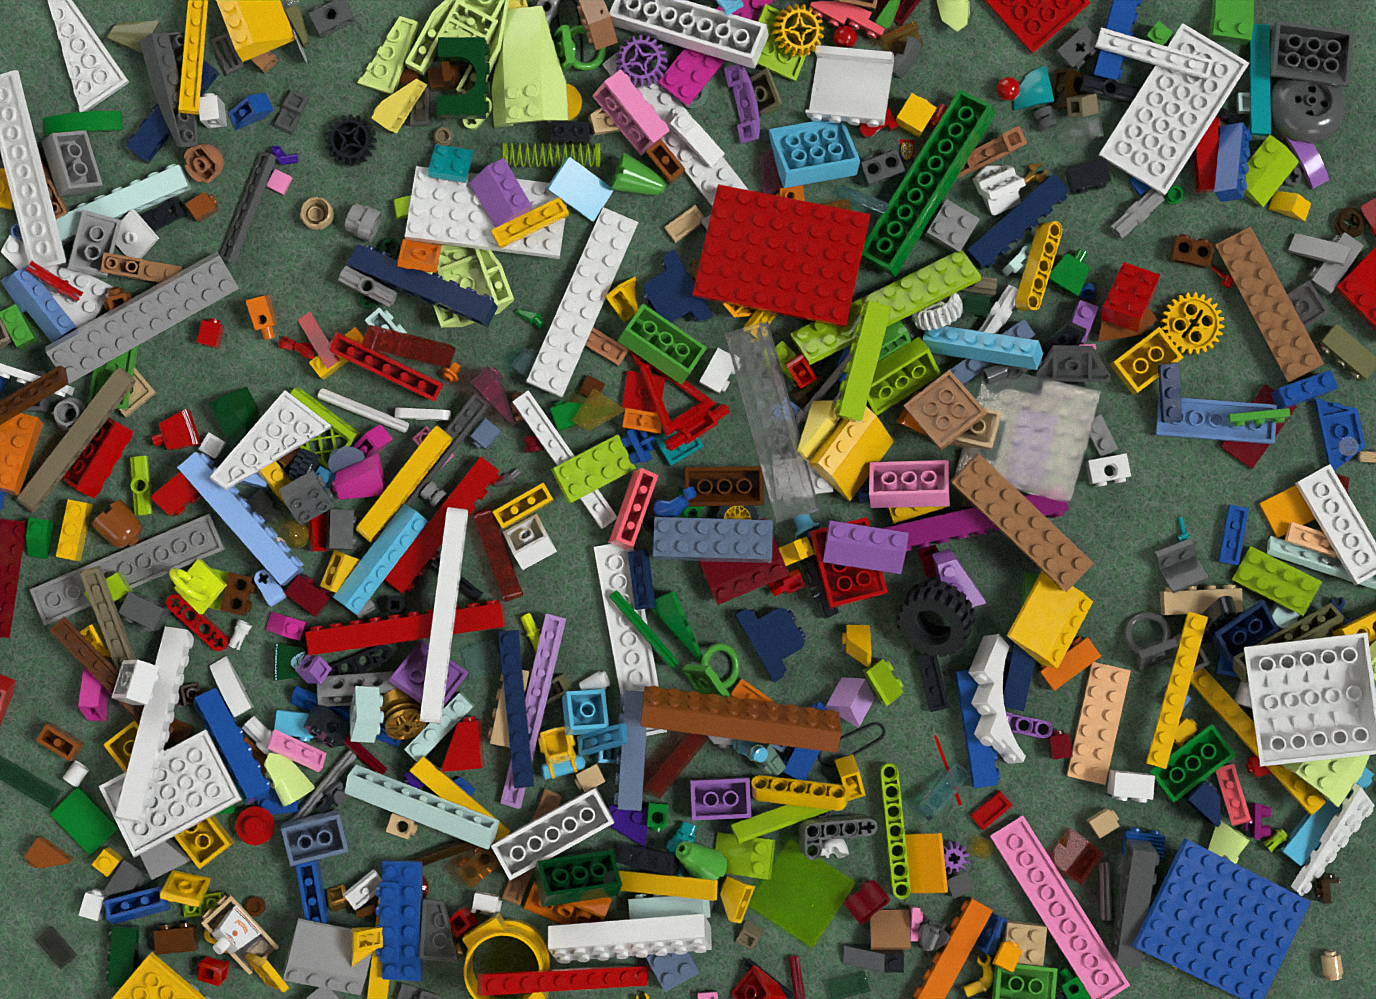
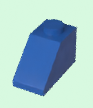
[228,93,273,130]

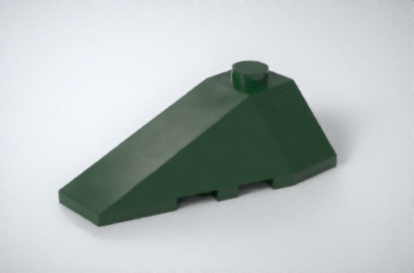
[209,387,258,448]

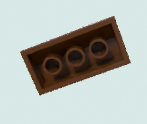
[685,466,764,507]

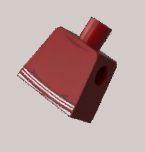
[152,409,202,451]

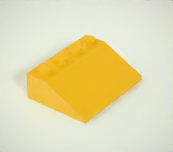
[216,0,296,62]
[808,406,894,501]
[1007,571,1093,669]

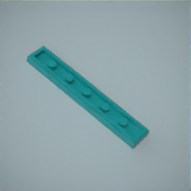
[1249,24,1271,136]

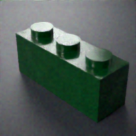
[106,925,140,987]

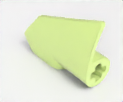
[937,0,970,32]
[264,753,315,806]
[1208,820,1250,864]

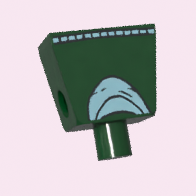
[273,643,308,681]

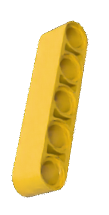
[1015,221,1063,311]
[751,775,847,811]

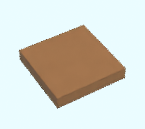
[870,910,911,950]

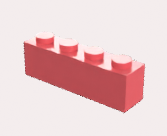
[608,468,658,550]

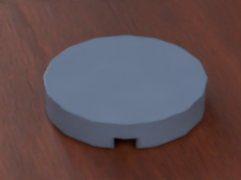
[328,446,366,475]

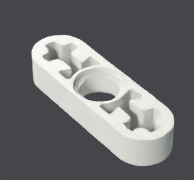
[394,408,451,421]

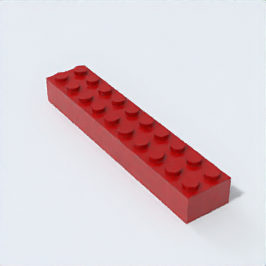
[305,600,507,655]

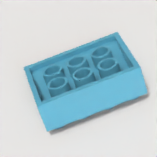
[769,119,860,188]

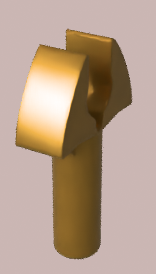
[1020,163,1047,189]

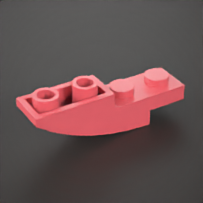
[809,1,885,39]

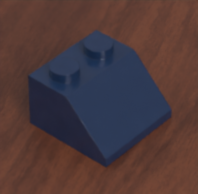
[1182,780,1221,827]

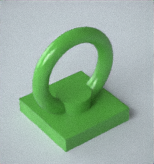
[551,25,606,73]
[682,643,740,697]

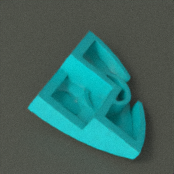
[1013,66,1054,110]

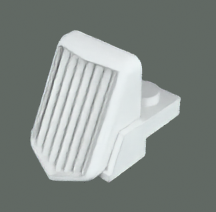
[972,164,1026,215]

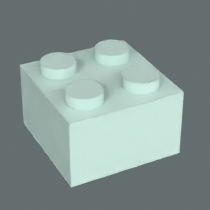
[350,686,384,743]

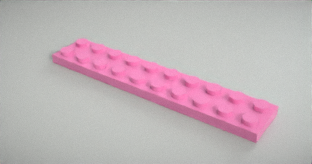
[989,815,1130,999]

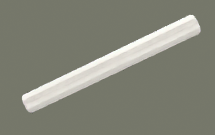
[318,389,409,433]

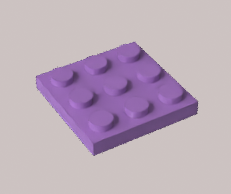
[389,639,469,707]

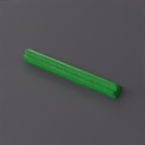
[609,590,679,669]

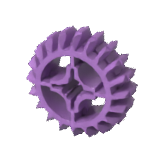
[615,35,667,88]

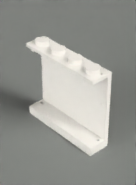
[806,45,895,127]

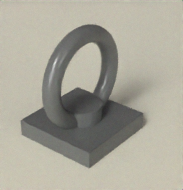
[1124,612,1178,671]

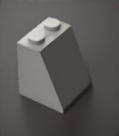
[140,837,192,880]

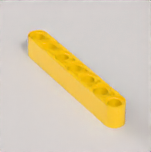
[356,425,453,543]

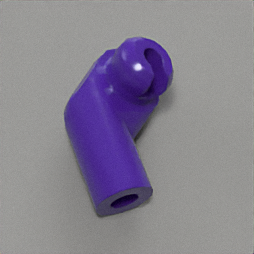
[271,145,299,165]

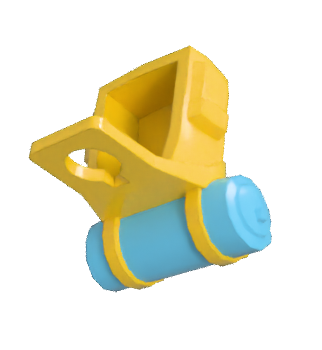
[538,726,586,780]

